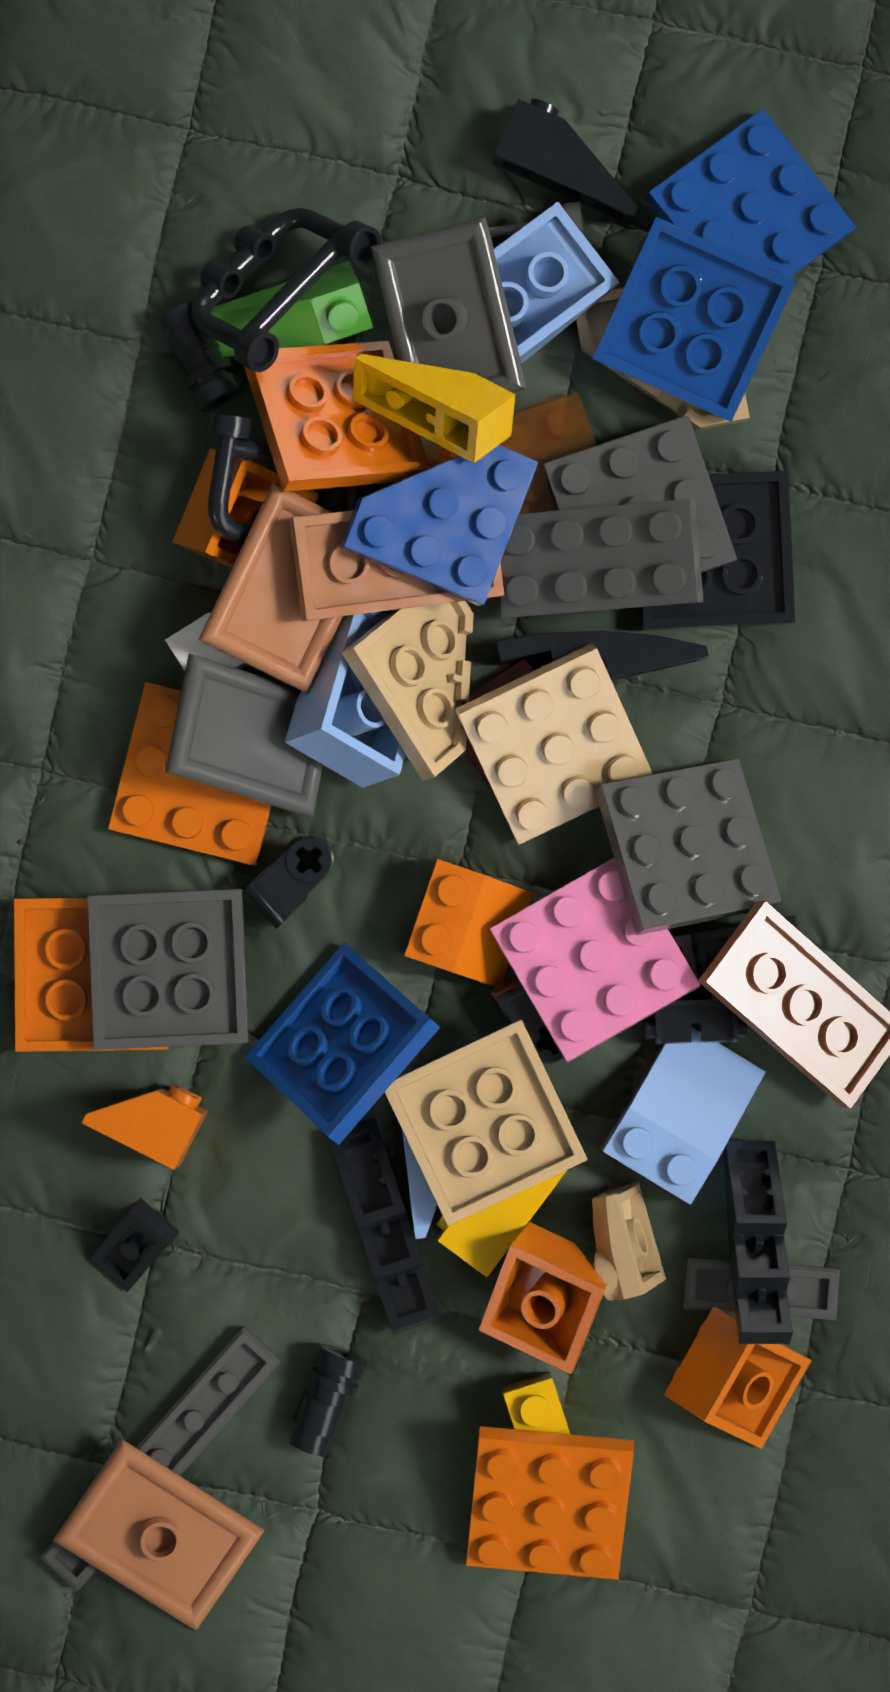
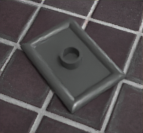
[371,217,527,392]
[165,654,323,818]

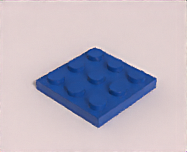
[645,109,856,278]
[592,217,797,422]
[245,942,440,1145]

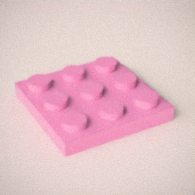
[490,858,700,1063]

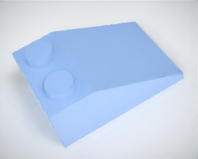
[494,202,620,363]
[285,611,405,788]
[600,1026,766,1205]

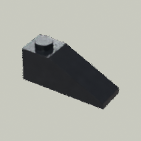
[493,98,637,225]

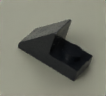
[90,1198,179,1292]

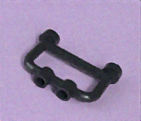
[191,208,381,372]
[208,413,366,546]

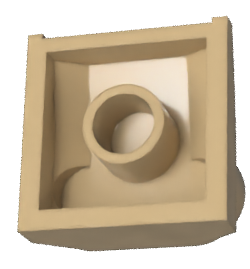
[591,1181,666,1301]

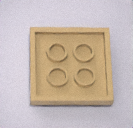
[455,643,653,845]
[385,1020,588,1226]

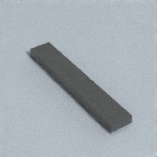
[40,1327,282,1591]

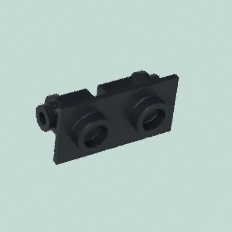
[644,991,748,1045]

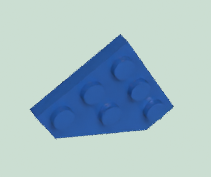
[340,445,538,606]

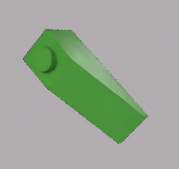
[211,261,373,357]

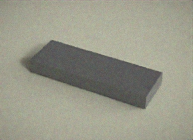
[683,1257,840,1320]

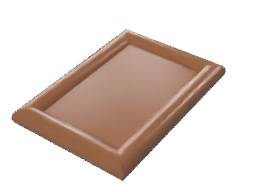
[198,482,343,693]
[52,1439,265,1631]

